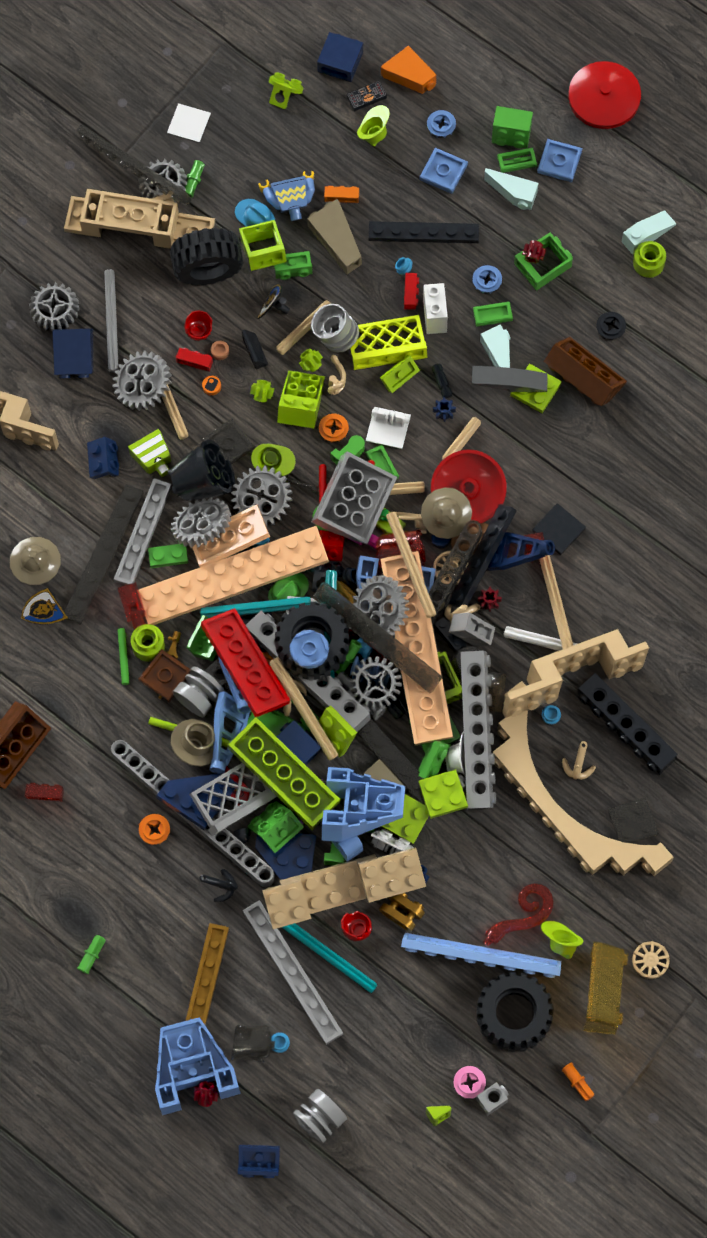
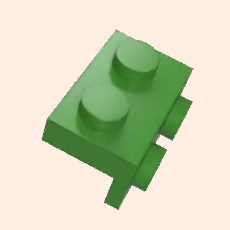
[274,251,313,280]
[186,615,217,661]
[418,740,451,779]

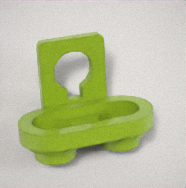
[269,72,304,109]

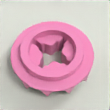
[454,1066,486,1099]

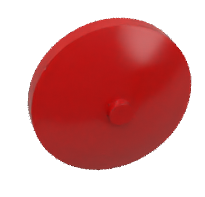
[568,61,641,129]
[431,450,507,526]

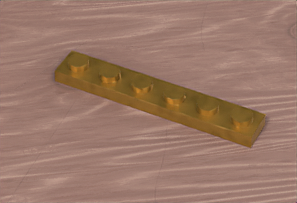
[186,923,229,1026]

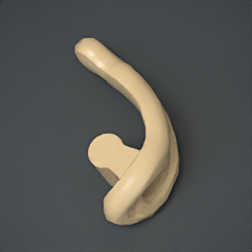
[328,354,346,395]

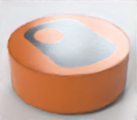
[202,376,221,395]

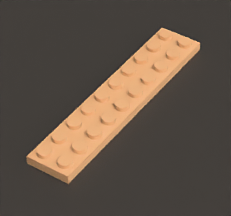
[137,526,329,625]
[381,551,453,745]

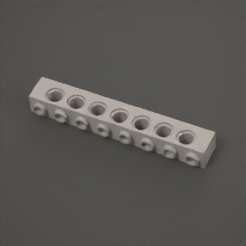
[246,611,371,732]
[461,651,496,809]

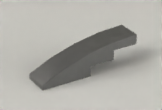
[472,366,547,392]

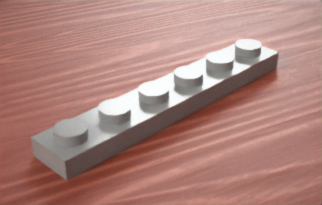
[114,479,172,587]

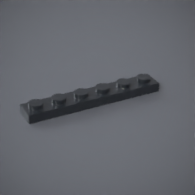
[369,221,479,244]
[448,504,517,608]

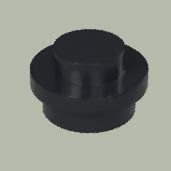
[343,567,357,587]

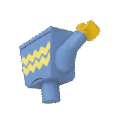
[259,171,315,221]

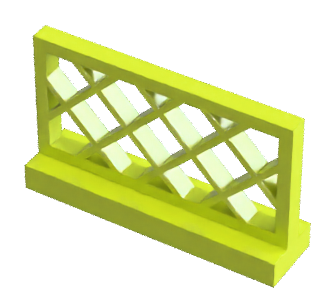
[350,315,427,370]

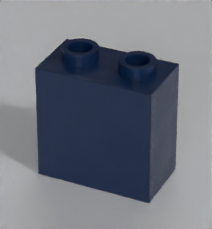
[317,32,363,82]
[277,720,321,765]

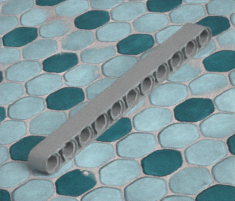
[111,740,274,887]

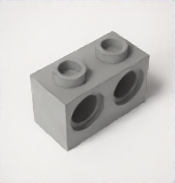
[449,613,495,647]

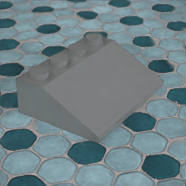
[311,451,397,544]

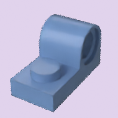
[332,836,363,862]

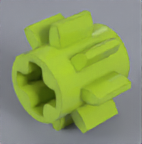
[299,349,323,372]
[250,380,274,402]

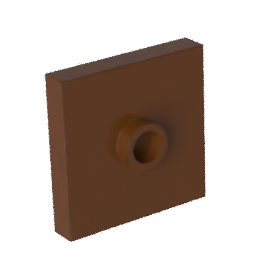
[138,649,191,702]

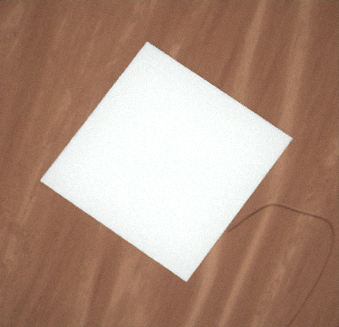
[167,103,211,142]

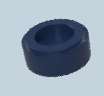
[431,534,450,548]

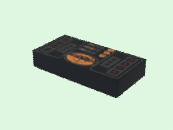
[347,81,387,111]

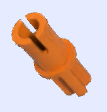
[562,1063,594,1101]

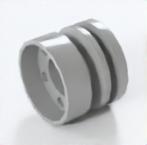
[311,303,359,353]
[172,666,224,718]
[293,1089,347,1144]

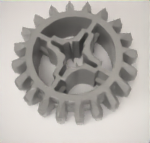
[138,158,187,203]
[29,282,79,331]
[349,656,402,709]

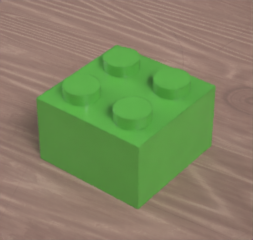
[492,106,533,149]

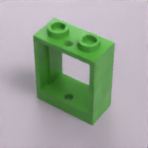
[514,232,573,291]

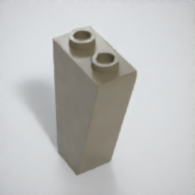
[307,199,362,274]

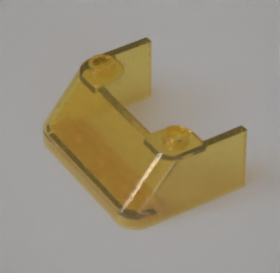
[583,942,628,1034]

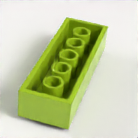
[228,717,340,830]

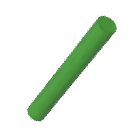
[118,628,130,685]

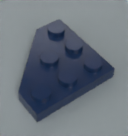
[156,773,238,830]
[255,833,316,880]

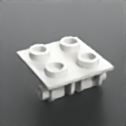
[366,407,411,449]
[371,829,414,854]

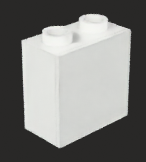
[423,283,448,334]

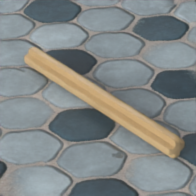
[386,512,436,618]
[539,555,573,649]
[270,657,338,760]

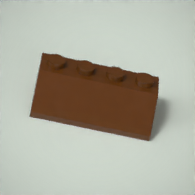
[543,337,627,406]
[0,701,51,789]

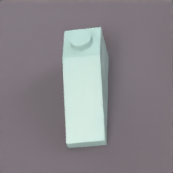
[484,168,538,210]
[622,211,676,255]
[480,324,510,368]

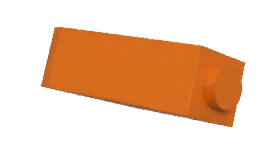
[381,46,437,94]

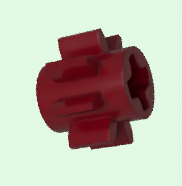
[522,240,546,264]
[478,587,502,612]
[194,1081,218,1107]

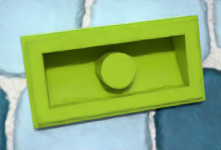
[426,1106,451,1126]

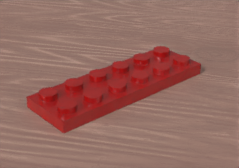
[200,608,291,717]

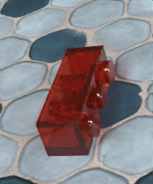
[25,783,64,802]

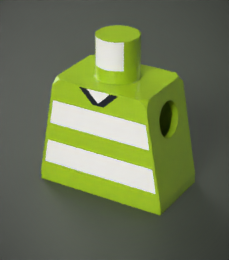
[128,429,171,477]

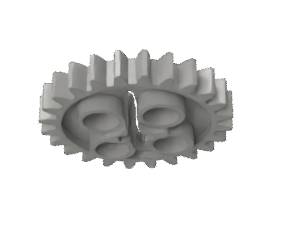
[112,351,172,411]
[231,466,293,527]
[171,497,232,548]
[352,576,410,638]

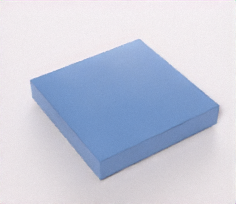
[537,139,582,182]
[419,148,468,194]

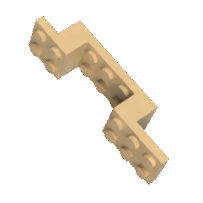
[64,189,215,248]
[0,391,59,451]
[502,629,649,718]
[262,847,426,929]

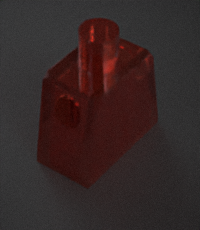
[117,582,146,630]

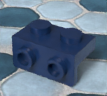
[87,437,119,479]
[238,1145,280,1178]

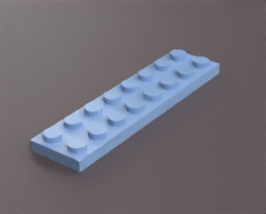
[401,933,561,978]

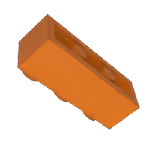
[324,186,359,203]

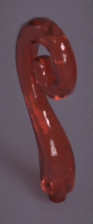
[482,883,554,947]

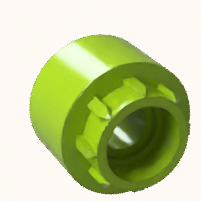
[633,241,666,278]
[131,624,165,661]

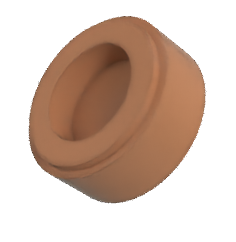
[211,341,229,360]

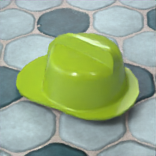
[357,105,390,146]
[251,444,296,476]
[541,921,583,959]

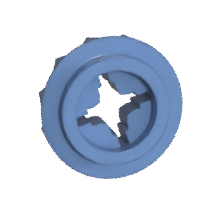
[427,110,456,138]
[473,265,502,294]

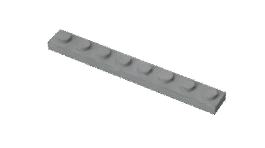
[243,900,343,1045]

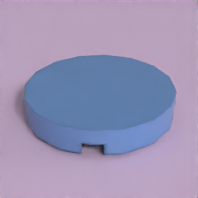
[290,630,329,669]

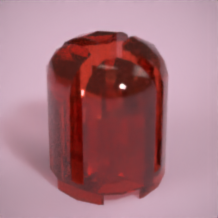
[376,529,426,569]

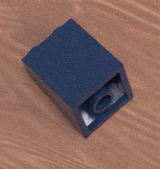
[53,329,93,378]

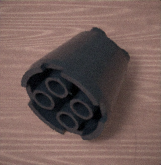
[168,440,235,501]

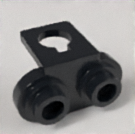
[308,561,345,594]

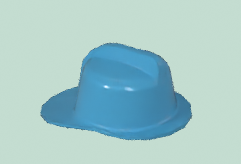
[235,199,275,229]

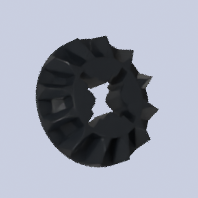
[596,312,626,340]

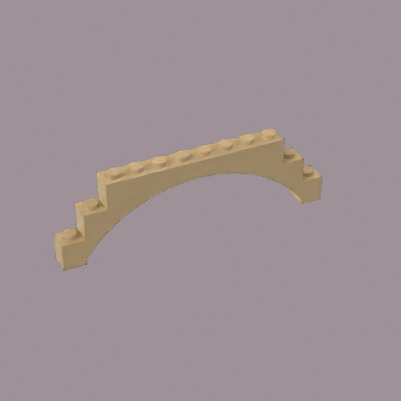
[493,681,673,876]

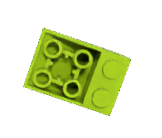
[277,371,325,429]

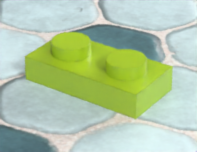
[380,355,420,393]

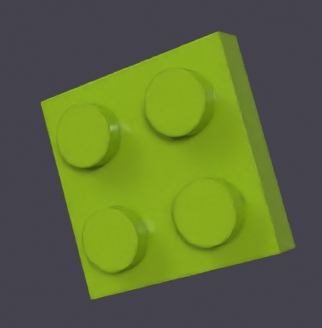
[510,363,562,413]
[318,705,357,758]
[418,769,468,819]
[382,794,429,844]

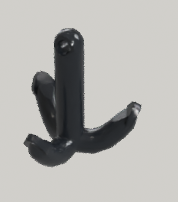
[199,869,238,902]

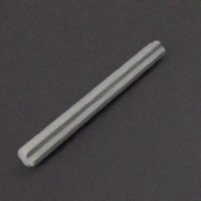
[104,269,119,373]

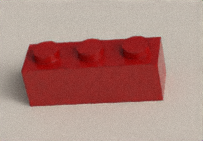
[404,273,419,310]
[176,348,213,372]

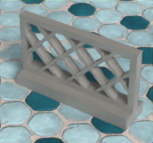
[189,763,277,836]

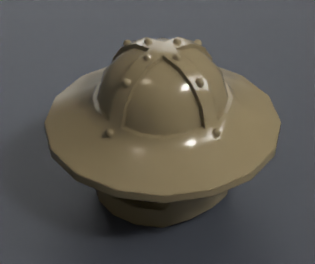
[421,487,472,539]
[10,537,61,585]
[171,719,215,767]

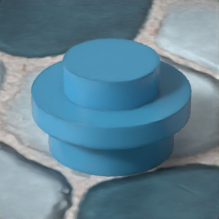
[395,257,412,275]
[541,705,561,725]
[270,1033,290,1053]

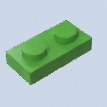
[148,543,188,568]

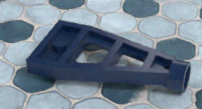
[487,532,555,571]

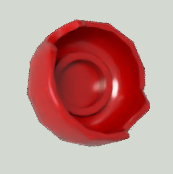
[184,310,212,341]
[341,911,372,941]

